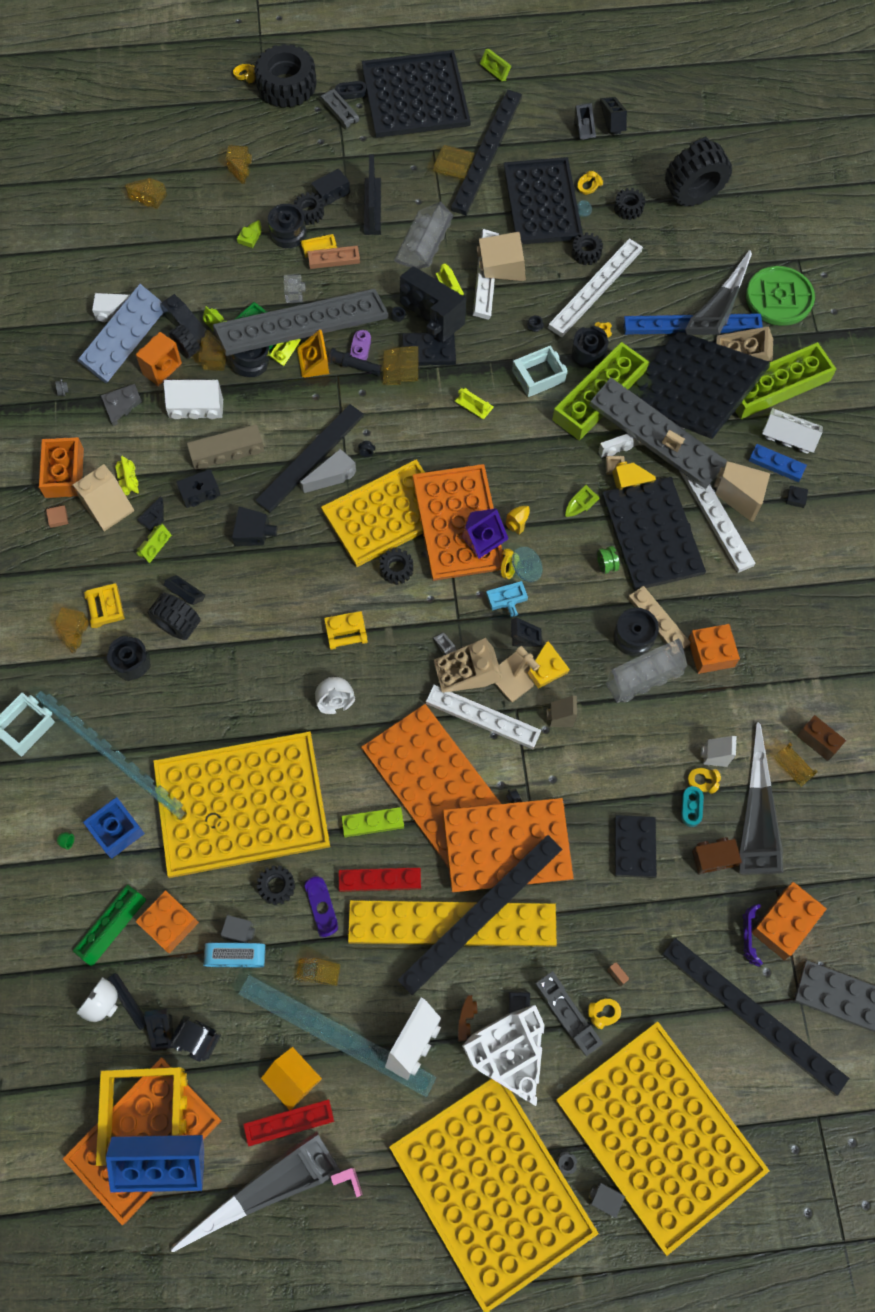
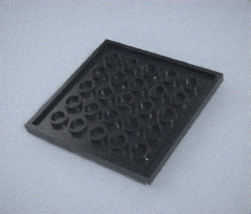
[362,50,471,138]
[628,331,770,439]

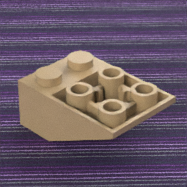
[434,638,503,693]

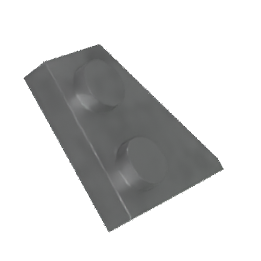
[101,384,142,426]

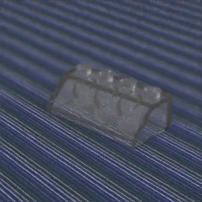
[394,201,454,269]
[606,639,687,703]

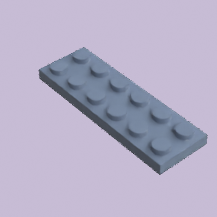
[77,284,163,383]

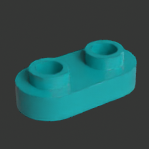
[681,786,704,827]

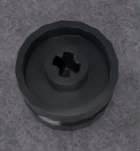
[268,203,306,249]
[230,346,269,377]
[613,608,659,656]

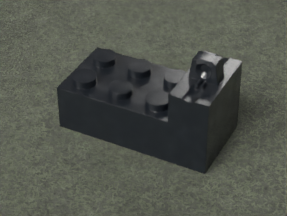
[400,266,466,342]

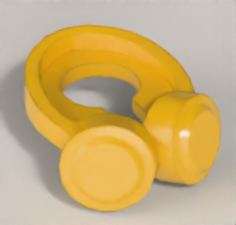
[233,64,256,83]
[578,171,603,195]
[501,549,519,579]
[688,768,721,794]
[588,999,621,1030]

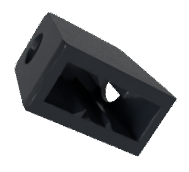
[232,507,278,546]

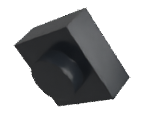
[786,485,808,508]

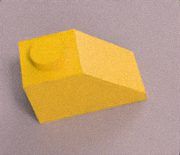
[612,462,656,490]

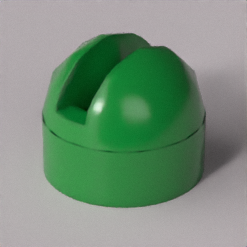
[56,832,75,850]

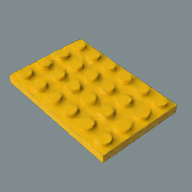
[321,459,425,567]

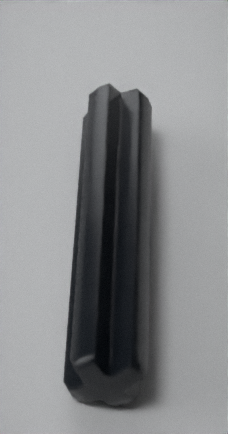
[107,973,147,1030]

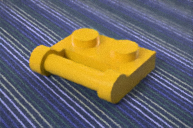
[84,583,125,628]
[324,611,368,650]

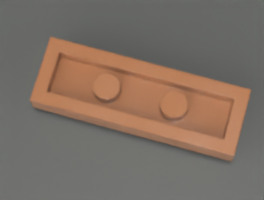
[308,246,360,269]

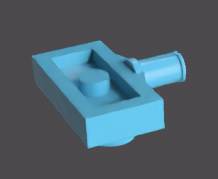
[486,581,528,617]

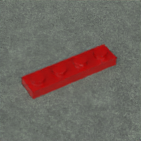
[339,868,421,892]
[244,1099,335,1147]

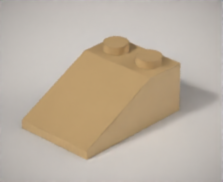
[716,326,773,362]

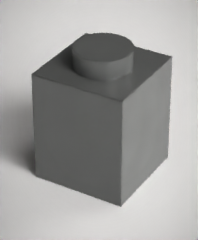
[221,915,255,943]
[588,1183,625,1218]

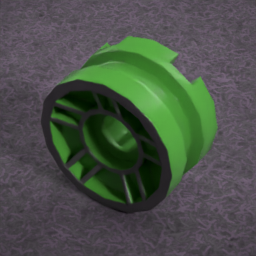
[597,546,620,574]

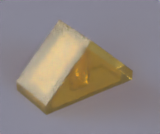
[296,958,341,986]

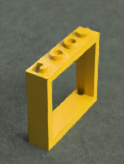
[96,1067,188,1166]

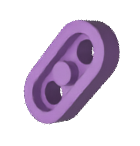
[351,330,371,360]

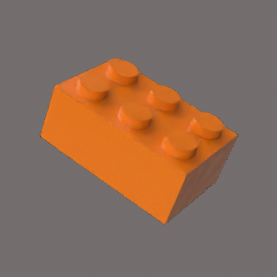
[39,437,84,498]
[752,882,827,960]

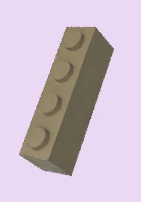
[187,424,264,470]

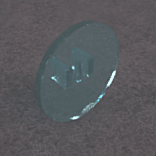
[512,547,543,582]

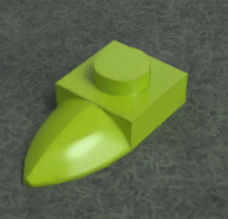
[237,220,262,248]
[565,485,600,517]

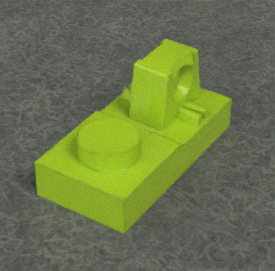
[480,49,511,81]

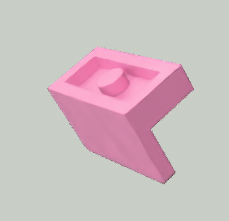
[331,1168,363,1197]

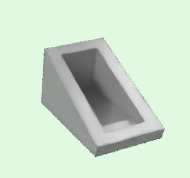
[434,633,456,655]

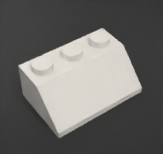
[164,380,223,419]
[762,408,823,453]
[385,998,441,1081]

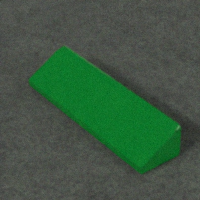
[73,884,146,966]

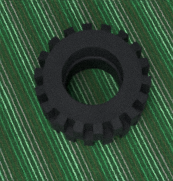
[147,592,201,640]

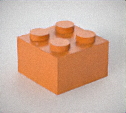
[136,332,182,386]
[688,624,740,674]
[135,890,199,954]

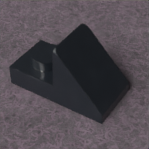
[574,103,596,140]
[511,618,542,647]
[144,1008,173,1051]

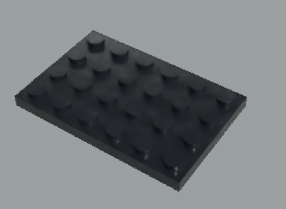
[504,157,583,245]
[602,477,706,591]

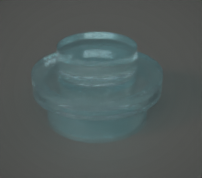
[577,200,592,217]

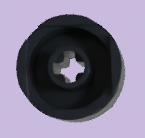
[572,326,609,369]
[107,636,151,681]
[170,1015,221,1062]

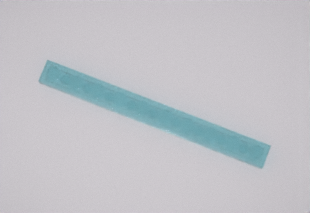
[35,691,185,819]
[239,975,437,1098]

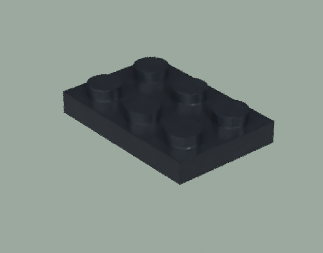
[403,332,456,367]
[614,815,657,878]

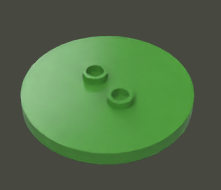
[746,266,815,326]

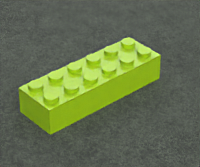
[552,342,649,441]
[735,342,836,419]

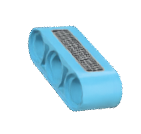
[203,943,266,968]

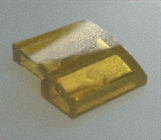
[433,145,474,179]
[383,346,418,385]

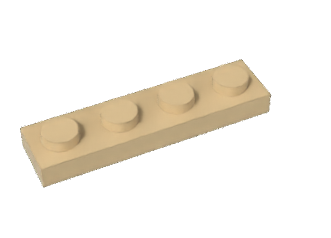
[628,586,691,655]

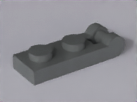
[321,89,359,129]

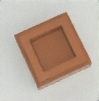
[46,505,69,528]
[607,963,629,987]

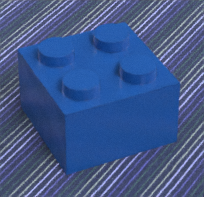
[83,797,145,859]

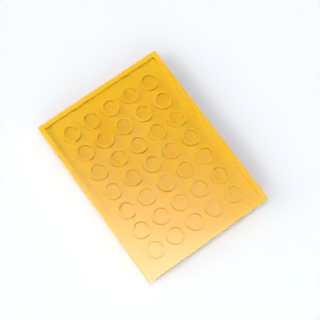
[153,732,330,878]
[556,1021,770,1256]
[389,1079,599,1312]

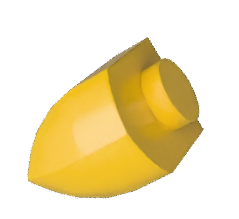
[506,506,530,535]

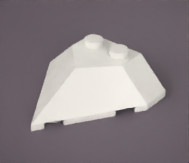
[463,1005,544,1106]

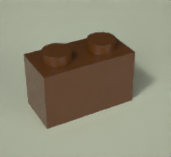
[797,715,847,761]
[692,837,742,875]

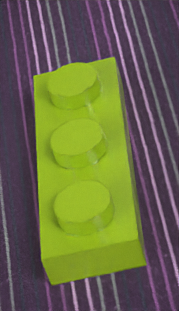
[342,807,404,837]

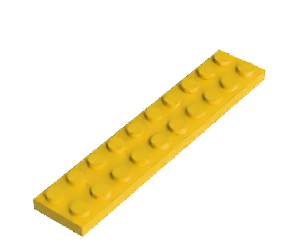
[348,901,557,947]

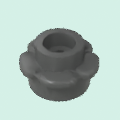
[55,379,68,396]
[555,1152,577,1175]

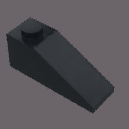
[600,97,627,134]
[161,294,211,346]

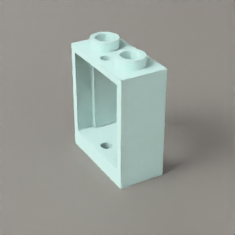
[512,345,567,397]
[0,693,55,757]

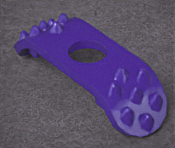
[304,876,338,937]
[742,904,763,967]

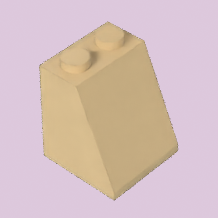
[477,232,526,281]
[714,461,770,522]
[73,464,134,531]

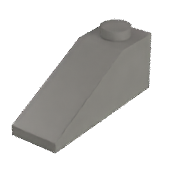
[300,449,356,493]

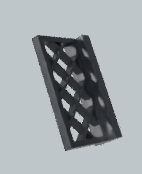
[364,154,381,235]

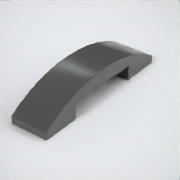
[535,971,603,1056]

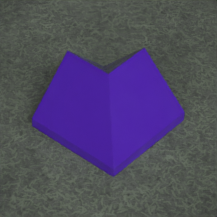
[462,508,508,559]

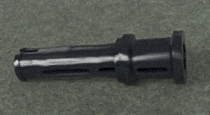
[328,348,382,376]

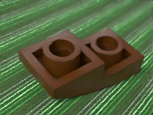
[458,995,478,1043]

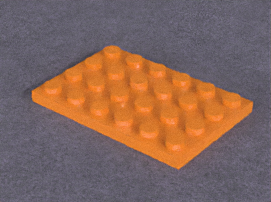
[412,464,504,581]
[443,798,574,893]
[63,1057,222,1225]

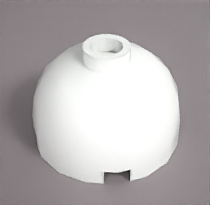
[315,677,355,714]
[76,977,118,1022]

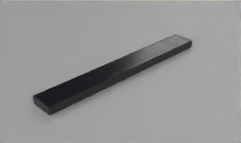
[255,404,364,513]

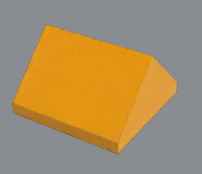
[297,329,329,378]
[261,1047,322,1110]

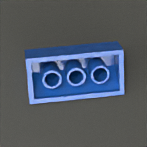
[106,1135,204,1192]

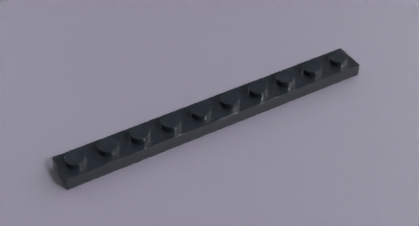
[451,89,522,216]
[398,835,563,995]
[662,938,850,1096]

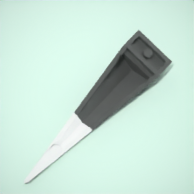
[685,250,752,335]
[740,722,783,875]
[171,1131,340,1252]

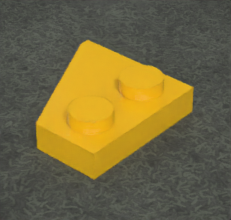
[527,641,570,689]

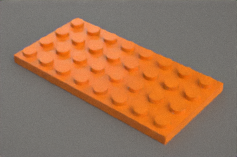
[361,704,501,868]

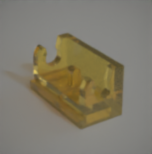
[774,743,818,787]

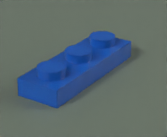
[749,444,807,482]

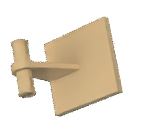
[494,646,540,703]

